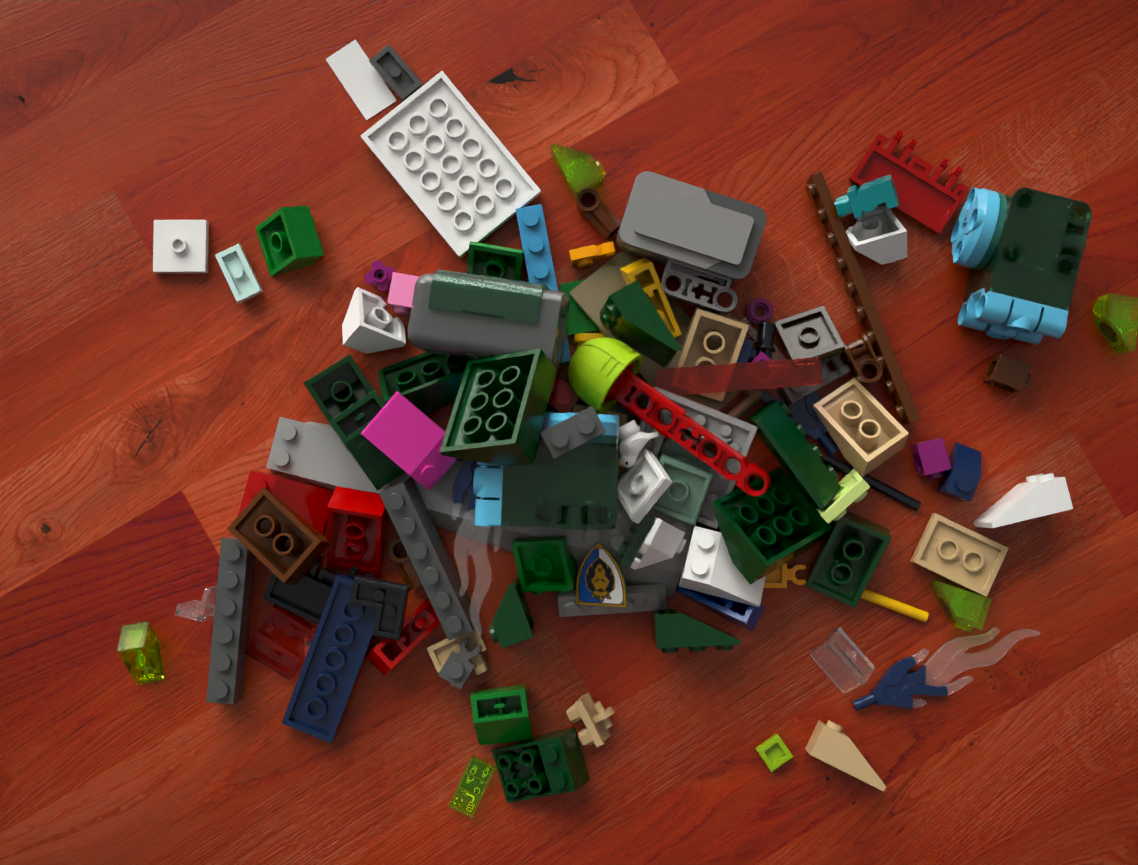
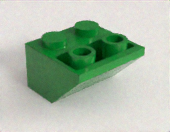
[470,684,533,746]

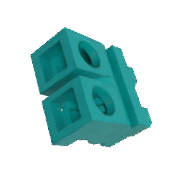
[834,174,899,219]

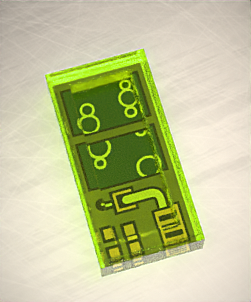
[448,755,496,818]

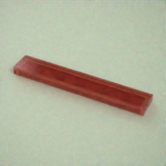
[655,357,823,395]

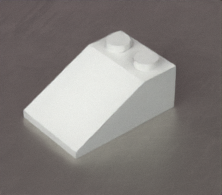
[973,473,1073,528]
[679,526,766,607]

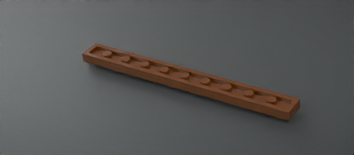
[806,172,920,425]

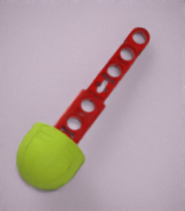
[568,337,771,496]

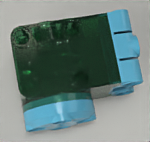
[951,187,1092,345]
[473,412,619,530]

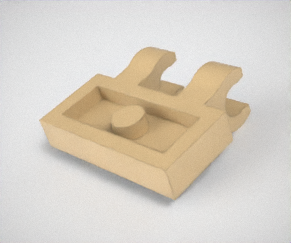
[427,625,488,687]

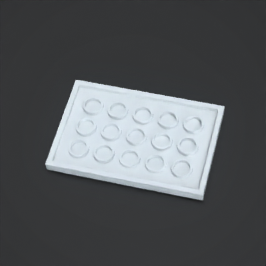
[361,71,541,259]

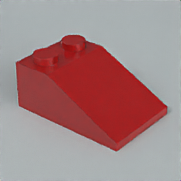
[238,470,334,535]
[327,486,389,576]

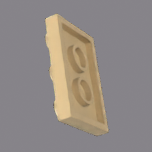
[910,513,1009,597]

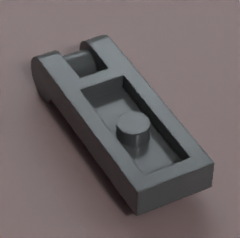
[775,354,852,406]

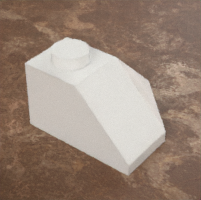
[846,204,908,265]
[342,287,406,354]
[629,517,687,570]

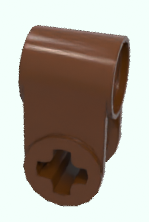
[841,333,883,387]

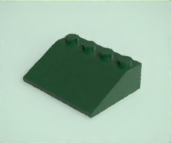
[439,348,556,467]
[711,467,833,585]

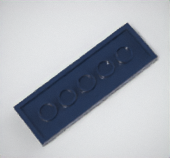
[282,573,376,743]

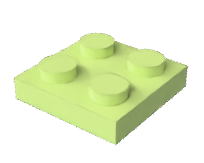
[816,469,870,524]

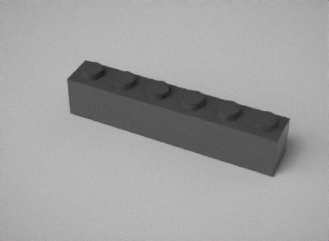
[379,476,479,640]
[206,537,255,704]

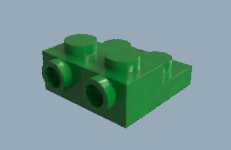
[511,535,578,594]

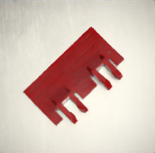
[849,130,969,234]

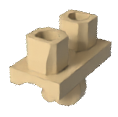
[566,692,615,747]

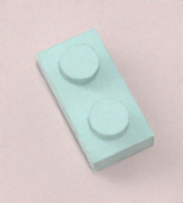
[215,244,264,304]

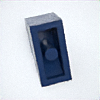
[936,442,981,501]

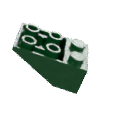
[329,390,405,491]
[652,609,740,653]
[492,727,590,803]

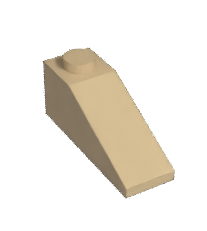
[805,720,886,792]

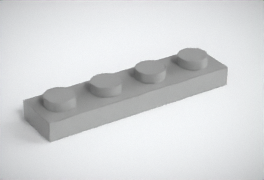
[557,584,666,617]

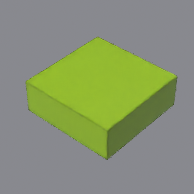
[755,733,793,772]

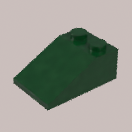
[600,280,681,367]
[303,354,373,451]
[805,511,891,608]

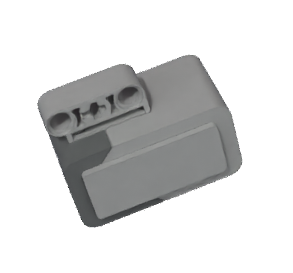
[616,171,767,313]

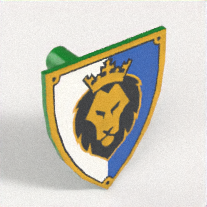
[576,543,628,607]

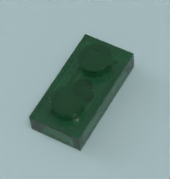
[617,514,654,568]

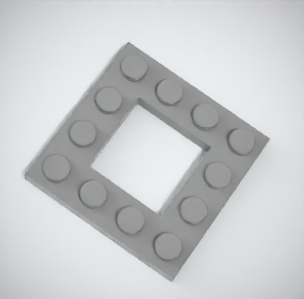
[619,386,758,529]

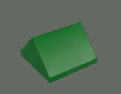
[467,241,525,286]

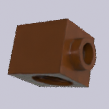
[983,354,1031,393]

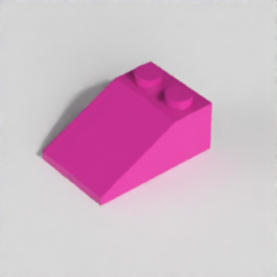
[361,391,457,491]

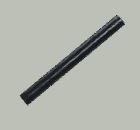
[821,453,921,511]

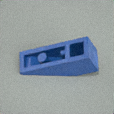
[675,584,764,632]

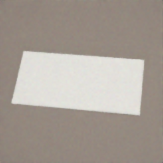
[325,39,397,120]

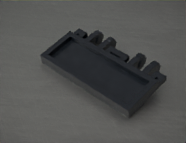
[263,552,374,624]

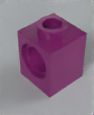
[909,437,951,480]

